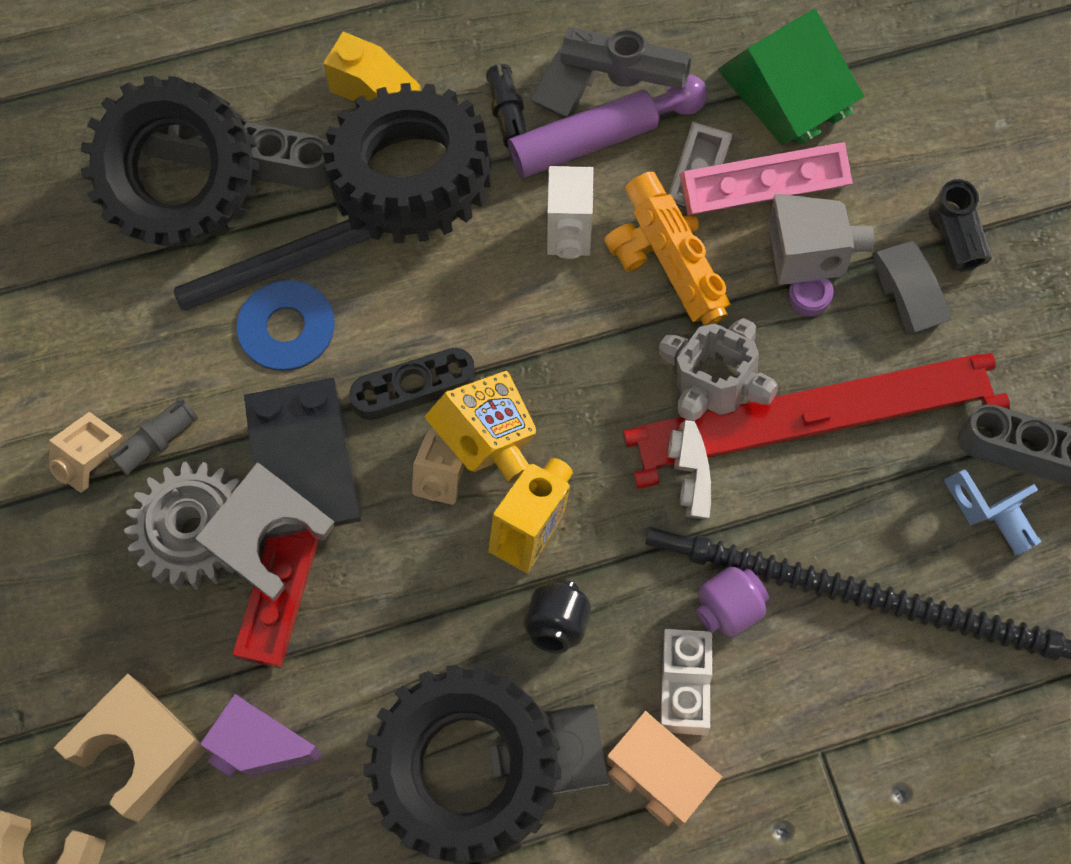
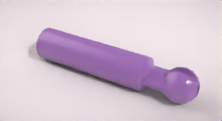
[508,75,707,179]

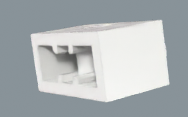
[547,166,593,259]

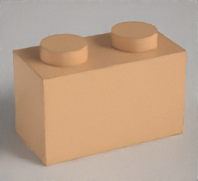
[605,711,722,828]

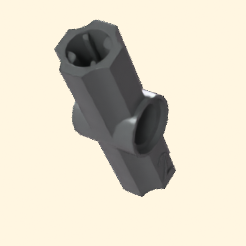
[561,27,693,90]

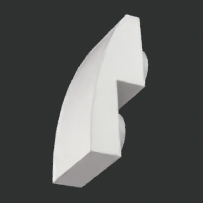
[668,420,711,519]
[660,629,712,736]

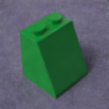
[718,8,865,145]

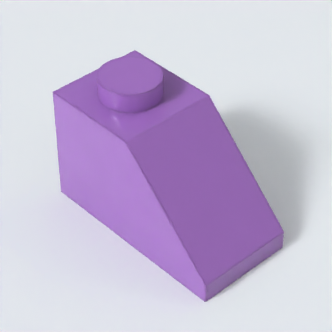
[200,694,322,778]

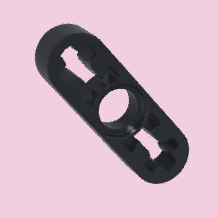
[349,348,475,420]

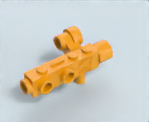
[604,172,731,326]

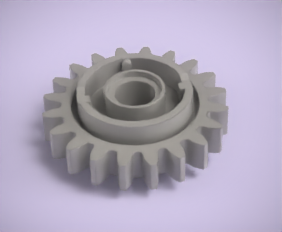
[124,462,240,590]

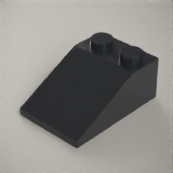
[244,378,361,538]

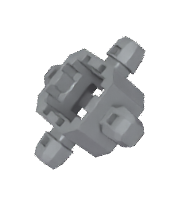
[659,318,778,421]

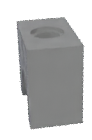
[195,462,334,602]

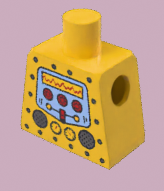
[424,371,536,483]
[488,458,573,574]

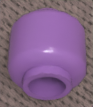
[696,567,769,638]

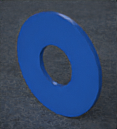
[237,280,335,371]

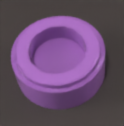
[788,278,833,316]

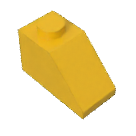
[323,32,421,102]

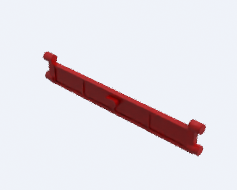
[623,353,1010,489]

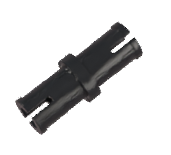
[486,64,527,148]

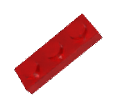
[232,531,319,669]

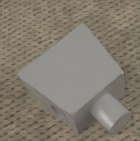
[768,194,874,285]

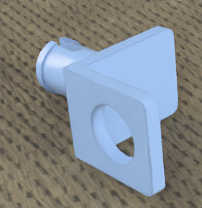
[944,470,1041,556]

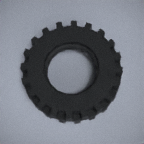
[81,76,259,248]
[322,83,492,243]
[363,665,562,864]

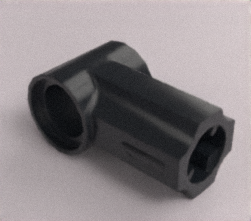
[929,179,992,272]

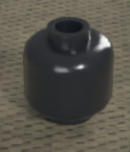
[524,579,591,653]

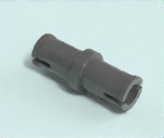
[108,397,198,476]

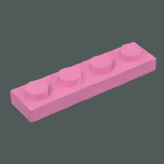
[680,142,853,216]

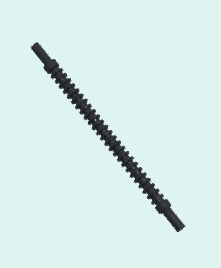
[645,527,1071,660]

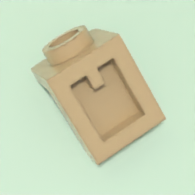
[49,412,123,493]
[412,427,465,505]

